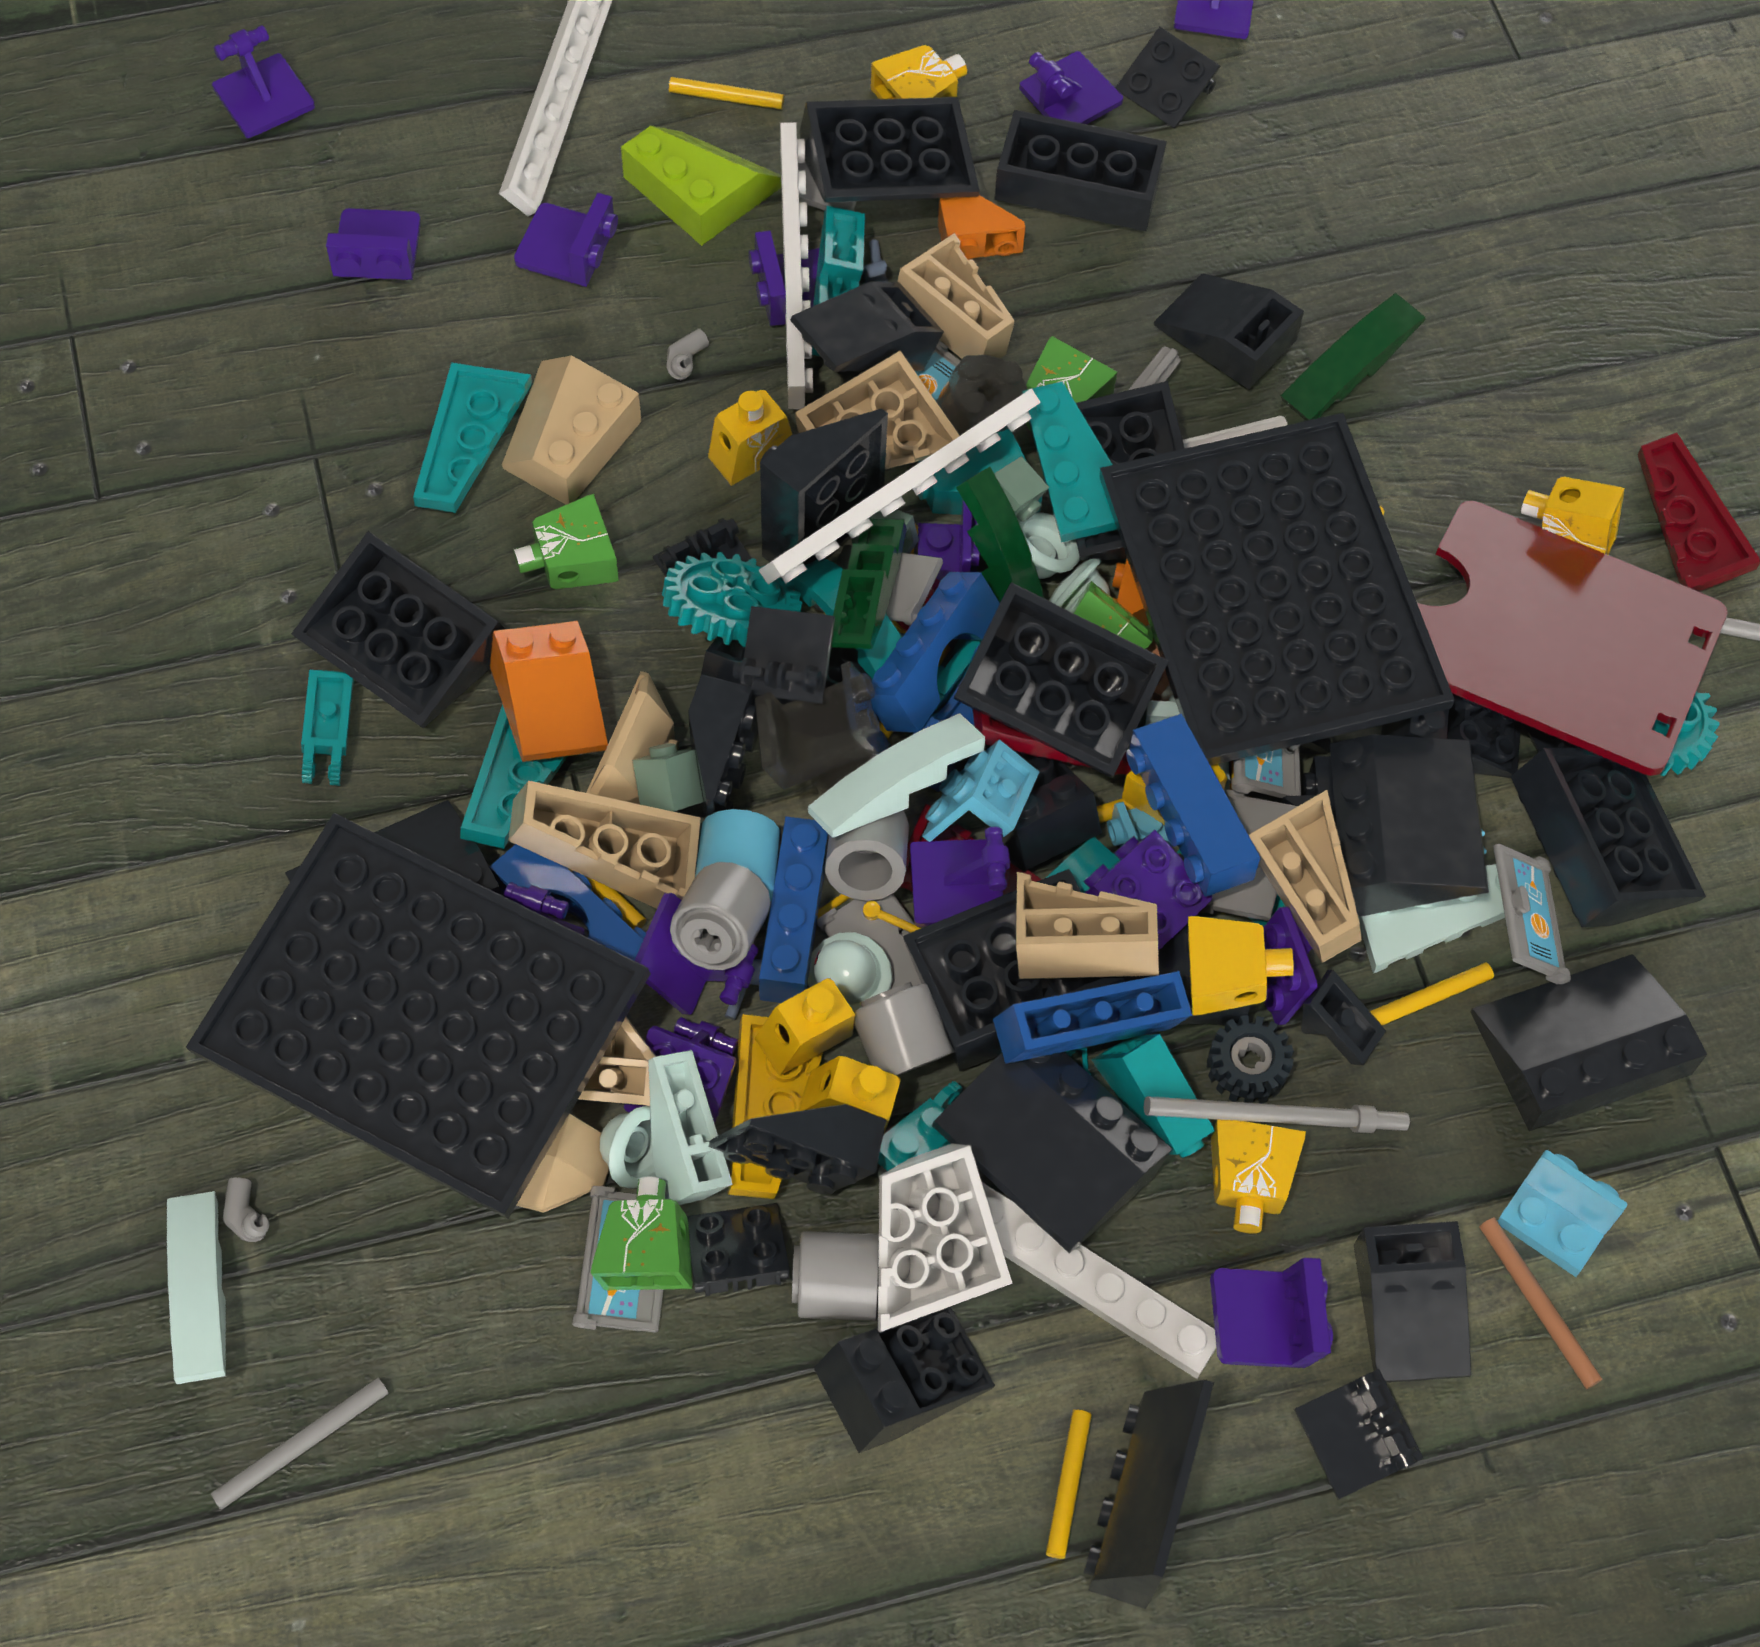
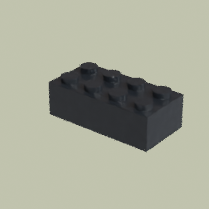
[994,110,1167,232]

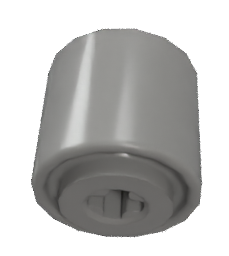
[825,810,909,901]
[670,862,771,970]
[854,982,955,1076]
[792,1231,879,1321]

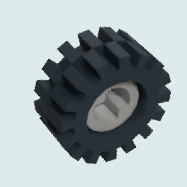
[1207,1015,1294,1103]

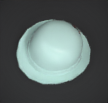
[1017,512,1080,579]
[1049,559,1110,612]
[808,932,893,1012]
[600,1106,656,1189]

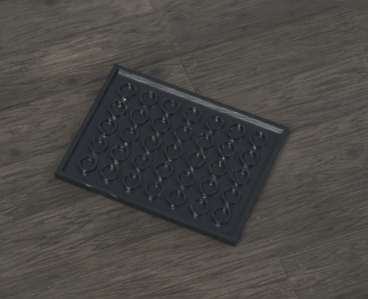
[1099,413,1455,766]
[186,813,651,1219]

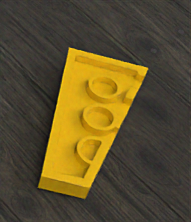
[728,1014,823,1199]

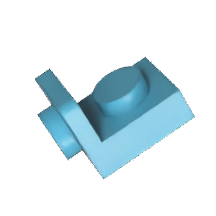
[1107,801,1172,847]

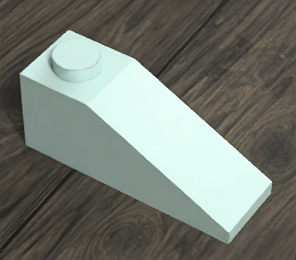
[648,1050,733,1205]

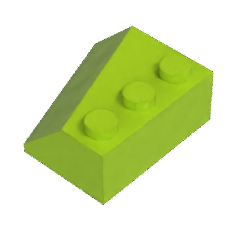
[621,126,781,246]

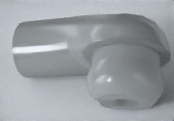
[666,328,709,380]
[223,1177,269,1242]

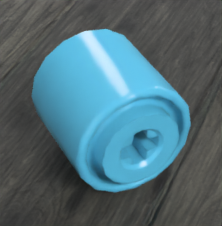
[695,809,780,902]

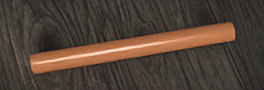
[1479,1217,1603,1390]

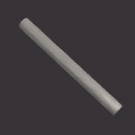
[210,1378,389,1510]

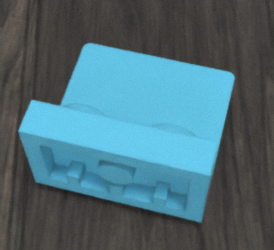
[922,739,1039,842]
[1497,1150,1628,1277]

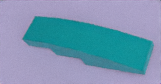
[812,205,865,356]

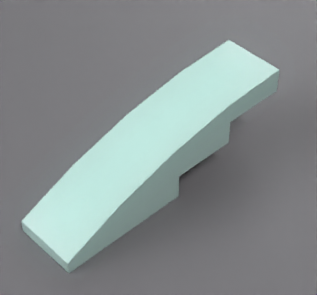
[808,713,985,838]
[167,1191,226,1384]

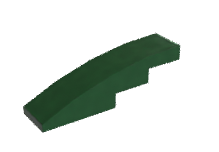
[1280,293,1426,421]
[956,466,1044,603]
[831,518,907,649]

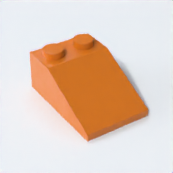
[490,621,608,762]

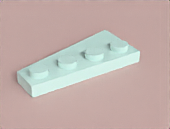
[1358,864,1505,974]

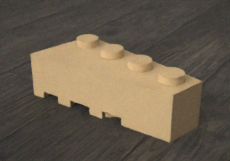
[508,781,701,909]

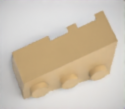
[897,233,1015,373]
[1249,790,1361,963]
[1016,872,1159,979]

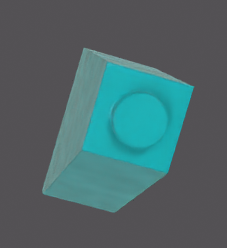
[918,429,1043,515]
[1091,1034,1215,1158]

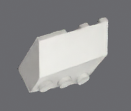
[878,1144,1012,1332]

